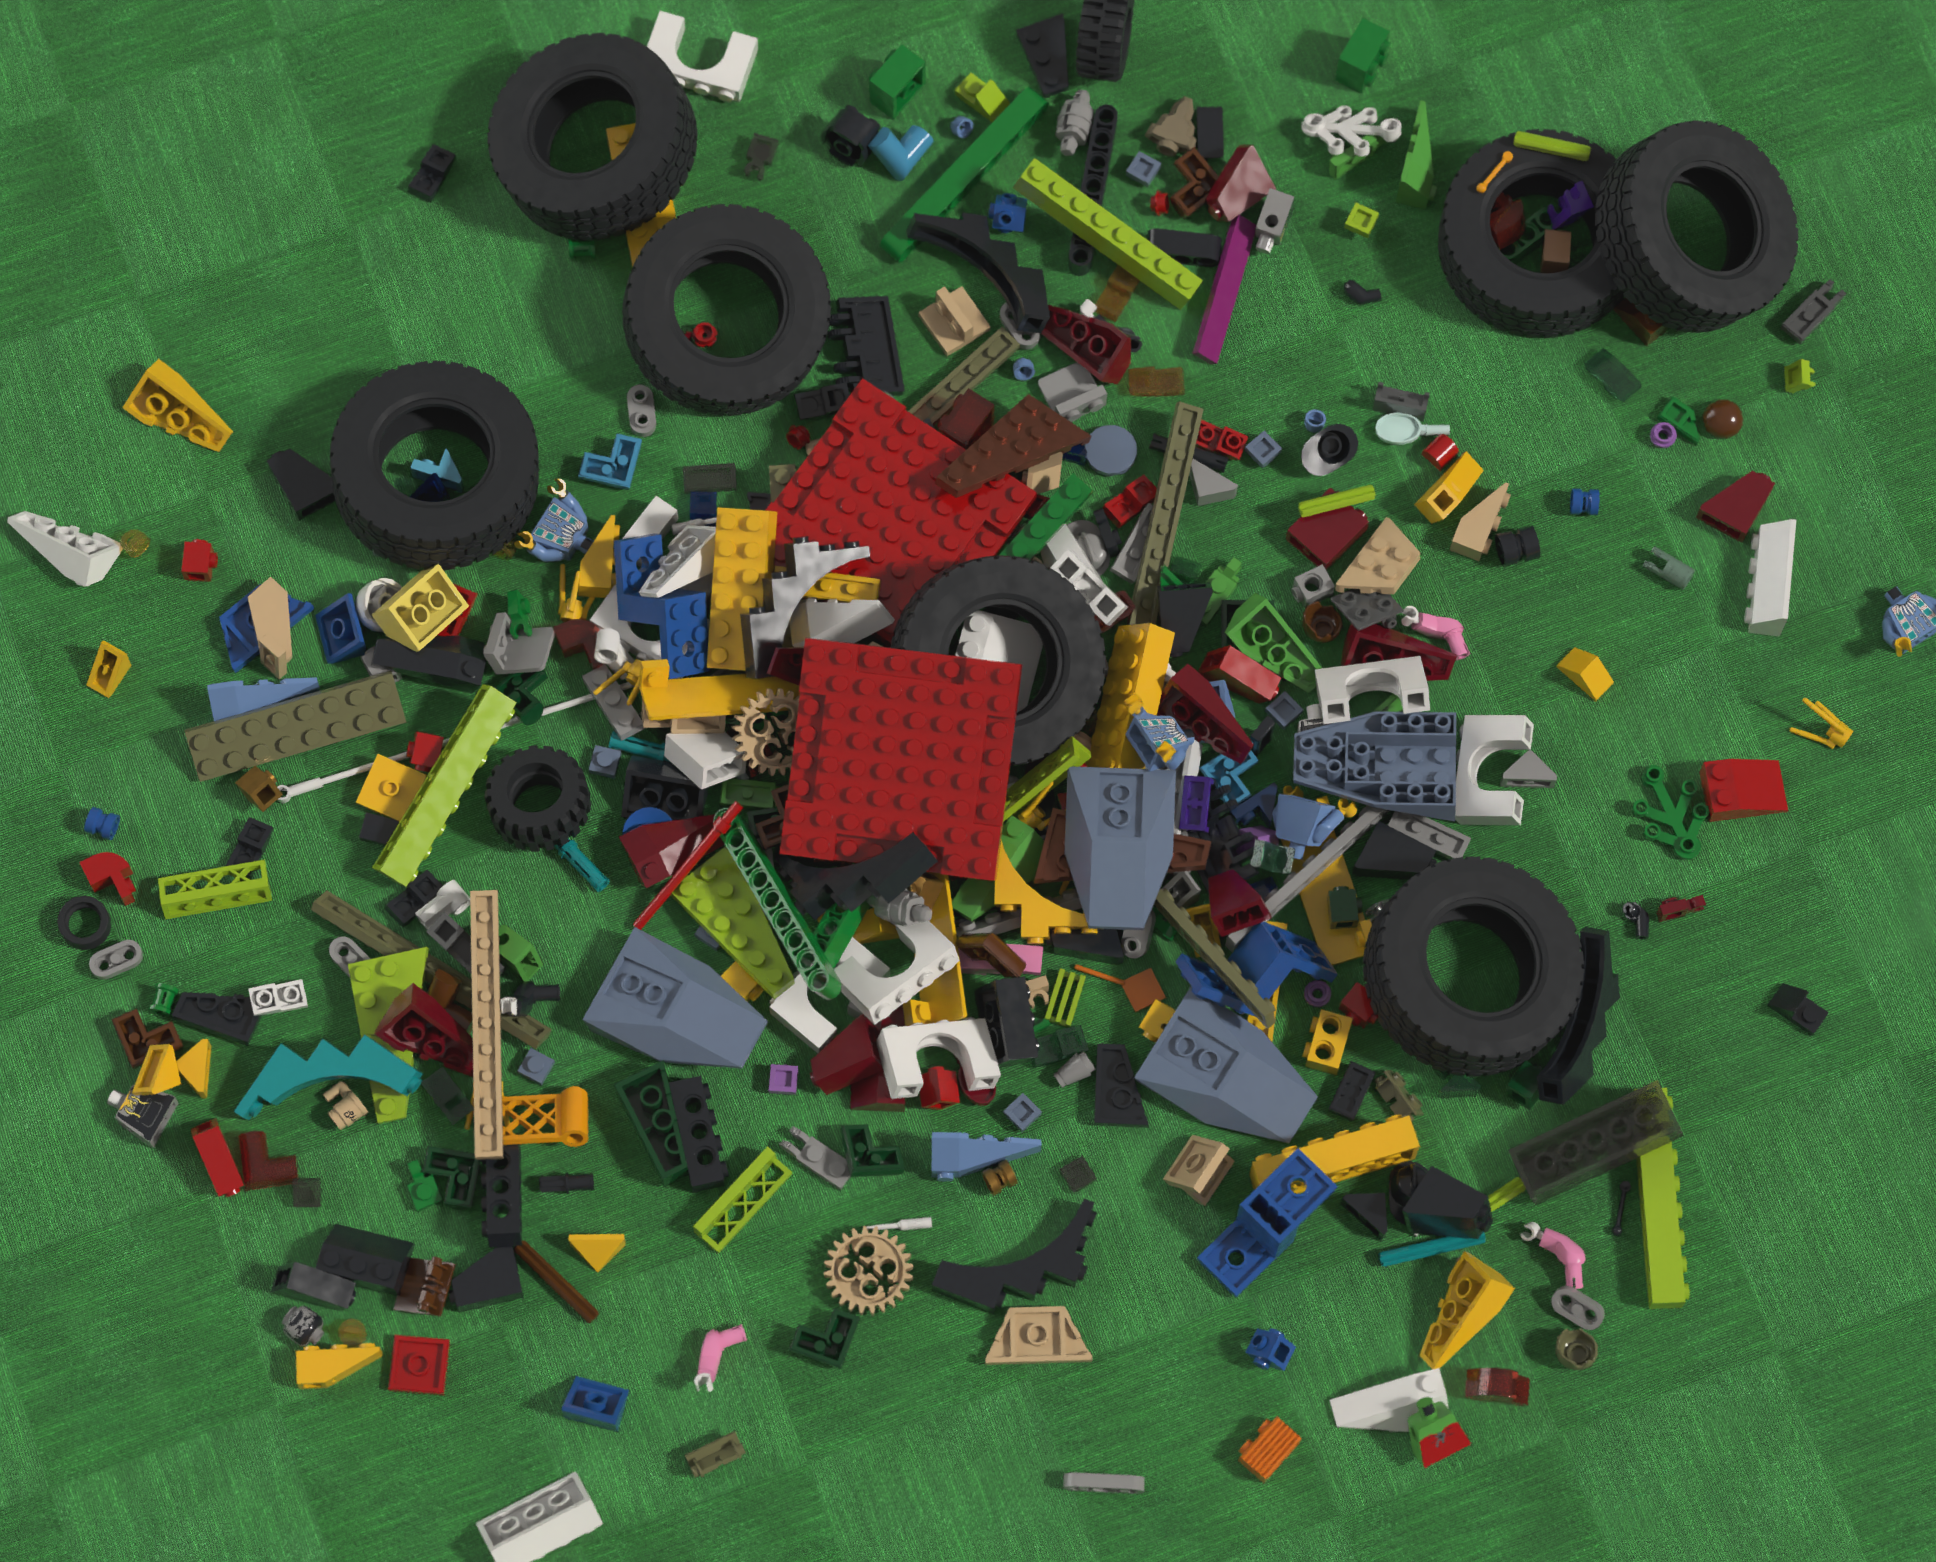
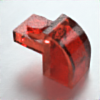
[1490,192,1527,250]
[553,619,603,670]
[1465,1368,1530,1406]

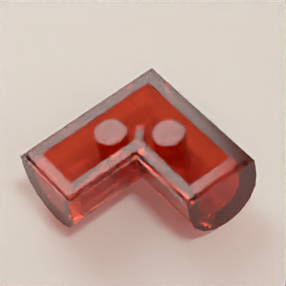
[238,1131,300,1191]

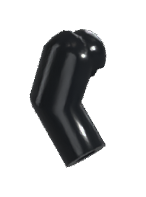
[1344,280,1381,305]
[1622,902,1649,940]

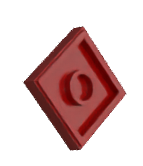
[388,1335,450,1396]

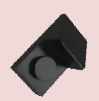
[1767,983,1829,1036]

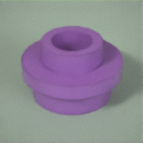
[1650,422,1677,448]
[1304,980,1331,1007]

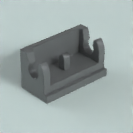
[1372,382,1430,422]

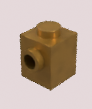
[235,766,283,812]
[907,872,944,910]

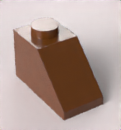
[1613,298,1668,347]

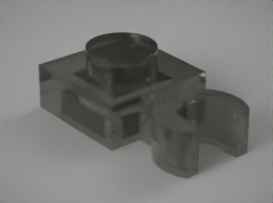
[745,133,779,181]

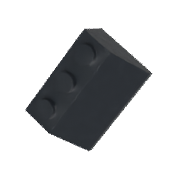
[621,755,709,820]
[974,977,1039,1068]
[316,1224,415,1296]

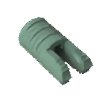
[1642,546,1695,590]

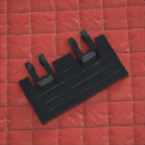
[828,296,905,396]
[1187,778,1261,894]

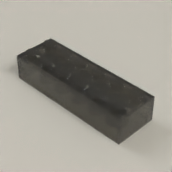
[1508,1080,1684,1205]

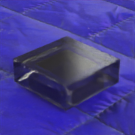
[1059,1156,1097,1194]
[292,1178,322,1207]

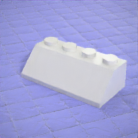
[1744,519,1796,636]
[476,1471,603,1562]

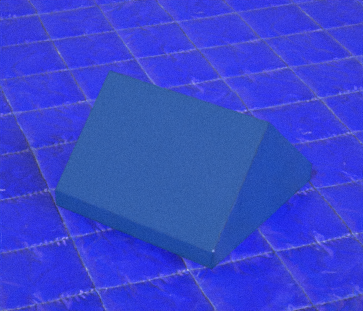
[315,593,367,664]
[562,1376,629,1432]

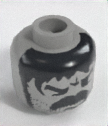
[282,1305,324,1347]

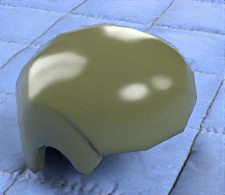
[1556,1328,1598,1370]

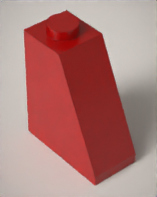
[1198,645,1281,704]
[191,1118,244,1197]

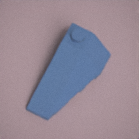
[207,677,320,721]
[932,1132,1042,1181]

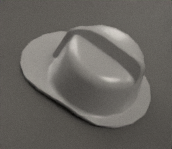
[1067,520,1110,576]

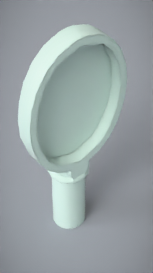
[1375,412,1450,445]

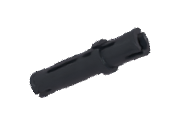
[1149,433,1229,473]

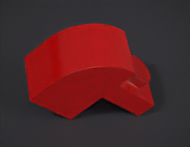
[79,852,136,906]

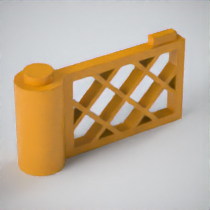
[502,1086,588,1147]

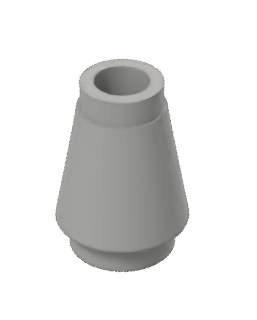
[1054,1051,1095,1088]

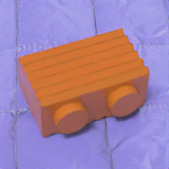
[1239,1416,1302,1483]

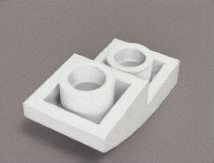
[248,979,308,1016]

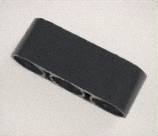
[1147,228,1222,267]

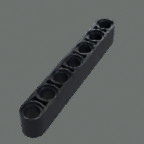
[1068,104,1118,276]

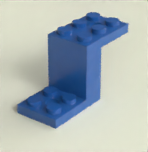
[614,533,710,679]
[1175,922,1338,1017]
[1197,1148,1338,1298]

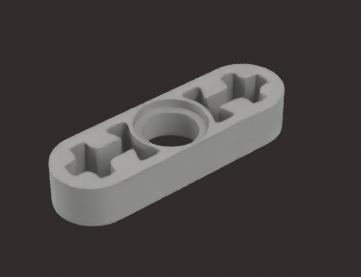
[1063,1473,1145,1494]

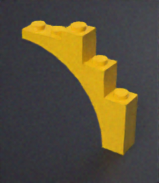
[974,839,1104,944]

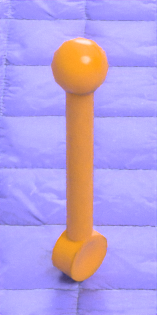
[1476,151,1513,193]

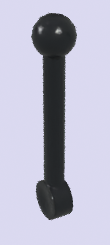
[1611,1181,1631,1236]

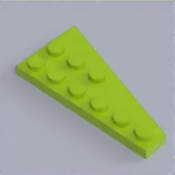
[671,846,795,1000]
[348,947,429,1124]

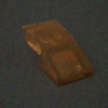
[1095,265,1140,322]
[1128,366,1185,396]

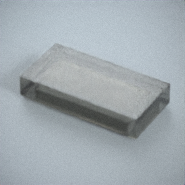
[683,463,737,494]

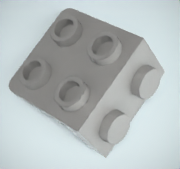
[1038,362,1107,422]
[484,612,555,674]

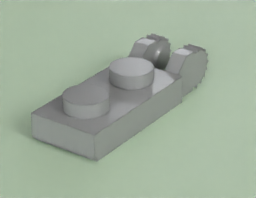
[779,1126,850,1190]

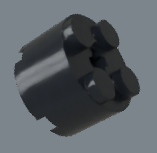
[821,105,880,167]

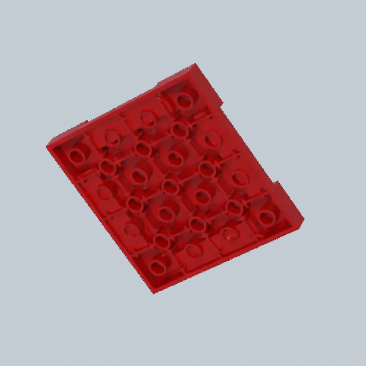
[765,378,1037,648]
[780,638,1022,881]

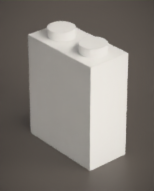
[664,732,746,789]

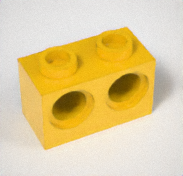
[1302,1009,1353,1076]

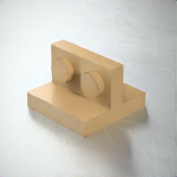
[918,286,990,356]
[1163,1135,1235,1206]

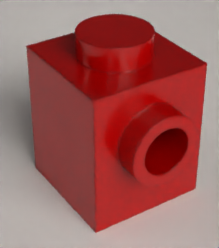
[181,539,218,582]
[406,731,444,772]
[1339,982,1379,1028]
[919,1066,960,1110]

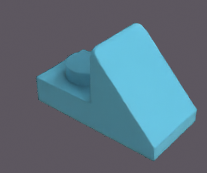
[410,449,464,493]

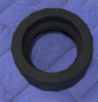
[57,896,111,950]

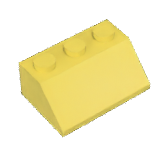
[372,564,469,652]

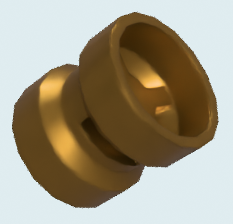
[981,1160,1018,1196]

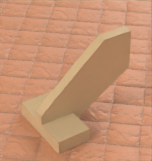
[248,577,292,680]

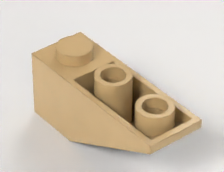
[1450,482,1511,561]

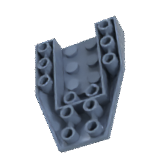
[1293,711,1456,822]
[1064,766,1176,930]
[582,927,768,1069]
[1134,986,1318,1143]

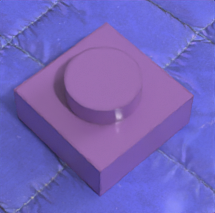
[769,1064,798,1095]

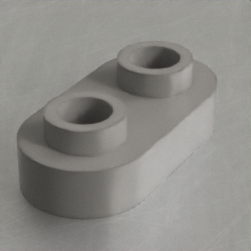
[1000,302,1040,349]
[627,385,656,437]
[1121,909,1156,958]
[329,937,370,978]
[89,940,143,980]
[1551,1286,1605,1330]

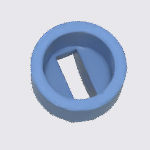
[950,116,973,138]
[1013,358,1035,381]
[1304,410,1326,433]

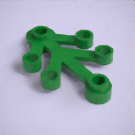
[1632,765,1709,860]

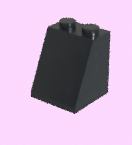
[1403,1166,1493,1239]

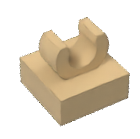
[1026,975,1049,1009]

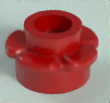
[1150,191,1169,216]
[692,322,717,347]
[786,425,810,450]

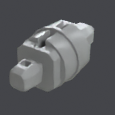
[1055,90,1095,156]
[866,889,932,926]

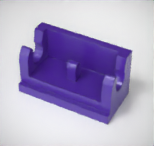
[1547,181,1594,230]
[1179,775,1214,833]

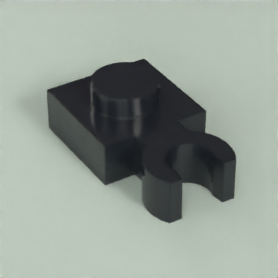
[1093,508,1122,558]

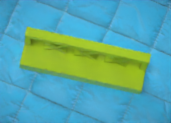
[1003,736,1091,822]
[158,860,272,920]
[693,1146,792,1254]

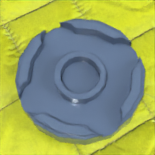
[1085,425,1137,477]

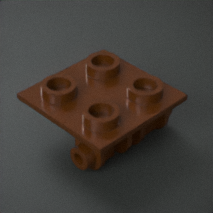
[393,1257,456,1317]

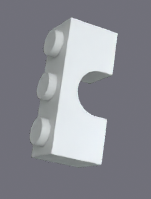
[1050,549,1128,626]

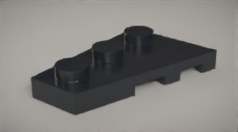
[1016,13,1068,99]
[172,992,262,1046]
[1094,1043,1149,1128]

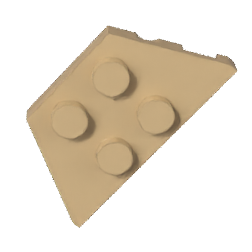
[1336,517,1420,594]
[985,1306,1092,1365]

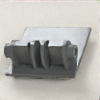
[1330,589,1404,631]

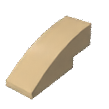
[641,699,726,734]

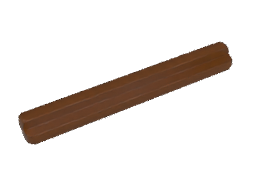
[514,1240,599,1323]

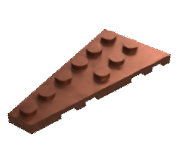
[935,394,1091,498]
[1035,808,1211,884]

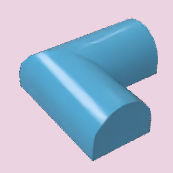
[868,125,934,181]
[578,434,642,490]
[1199,751,1258,806]

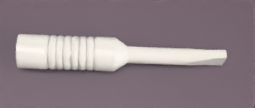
[671,517,717,535]
[866,1217,932,1230]

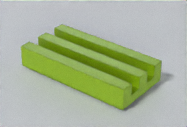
[1044,968,1086,1028]

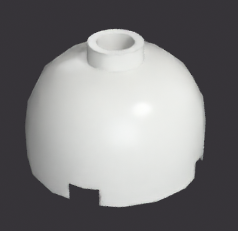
[355,578,402,632]

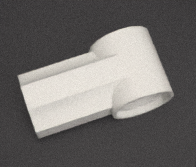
[594,628,634,680]
[415,880,470,930]

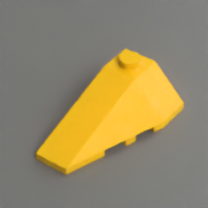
[122,359,233,452]
[1419,1251,1515,1370]

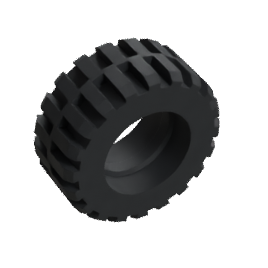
[1076,0,1134,82]
[485,745,591,852]

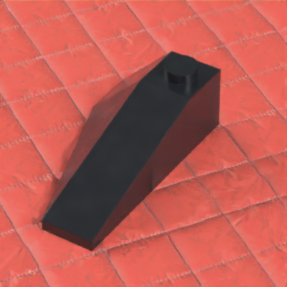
[371,636,486,693]

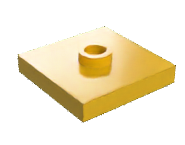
[356,754,427,822]

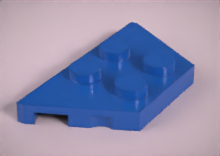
[219,584,314,673]

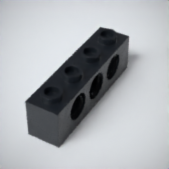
[669,1076,729,1193]
[481,1144,522,1247]

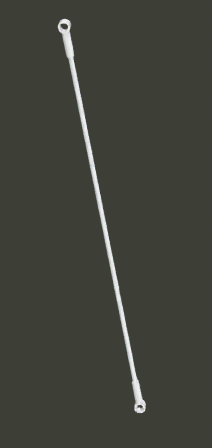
[277,682,634,803]

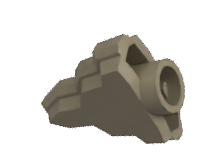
[1145,96,1196,157]

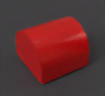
[1421,433,1459,472]

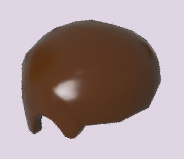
[1702,400,1743,439]
[1302,601,1343,643]

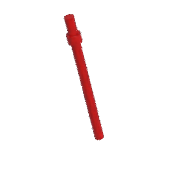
[633,801,743,930]

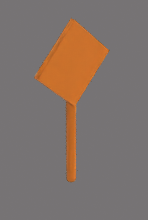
[1074,964,1166,1012]

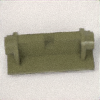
[1374,1070,1424,1122]
[685,1431,746,1478]

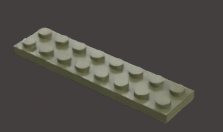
[184,670,406,782]

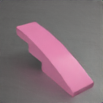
[958,944,1043,976]

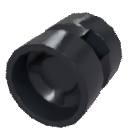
[1495,525,1540,567]

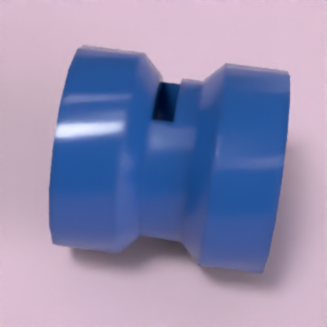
[1570,488,1599,515]
[84,807,120,841]

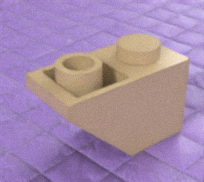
[1022,452,1063,494]

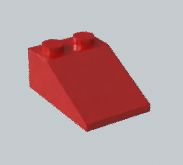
[1699,759,1788,822]

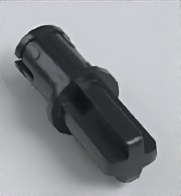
[539,1172,594,1194]

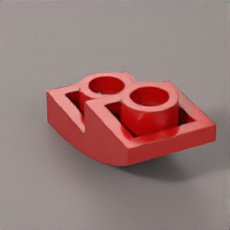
[1195,419,1248,461]

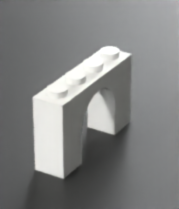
[647,11,758,103]
[622,496,713,607]
[590,584,710,679]
[1315,656,1430,724]
[1455,715,1534,825]
[834,921,960,1025]
[769,937,890,1053]
[876,1017,1001,1099]

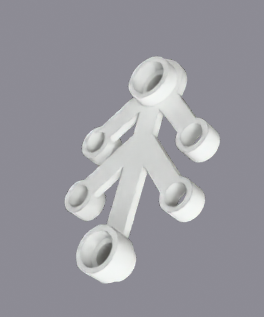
[1302,106,1401,156]

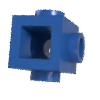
[988,193,1028,233]
[1245,1328,1296,1371]

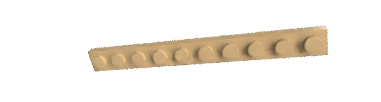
[470,890,503,1160]

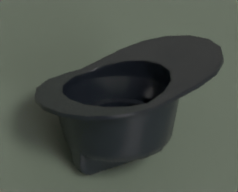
[1301,424,1358,476]
[1389,1161,1428,1225]

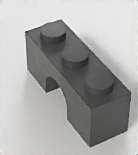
[426,912,506,976]

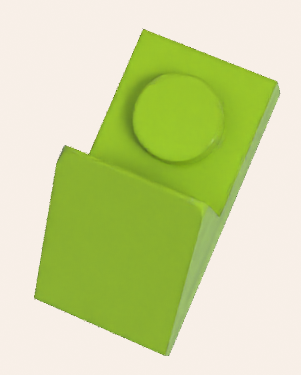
[955,73,1010,122]

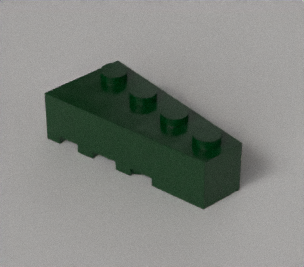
[614,1060,688,1187]

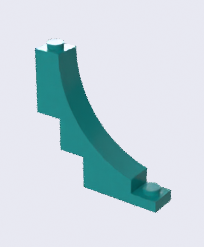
[234,1035,423,1120]

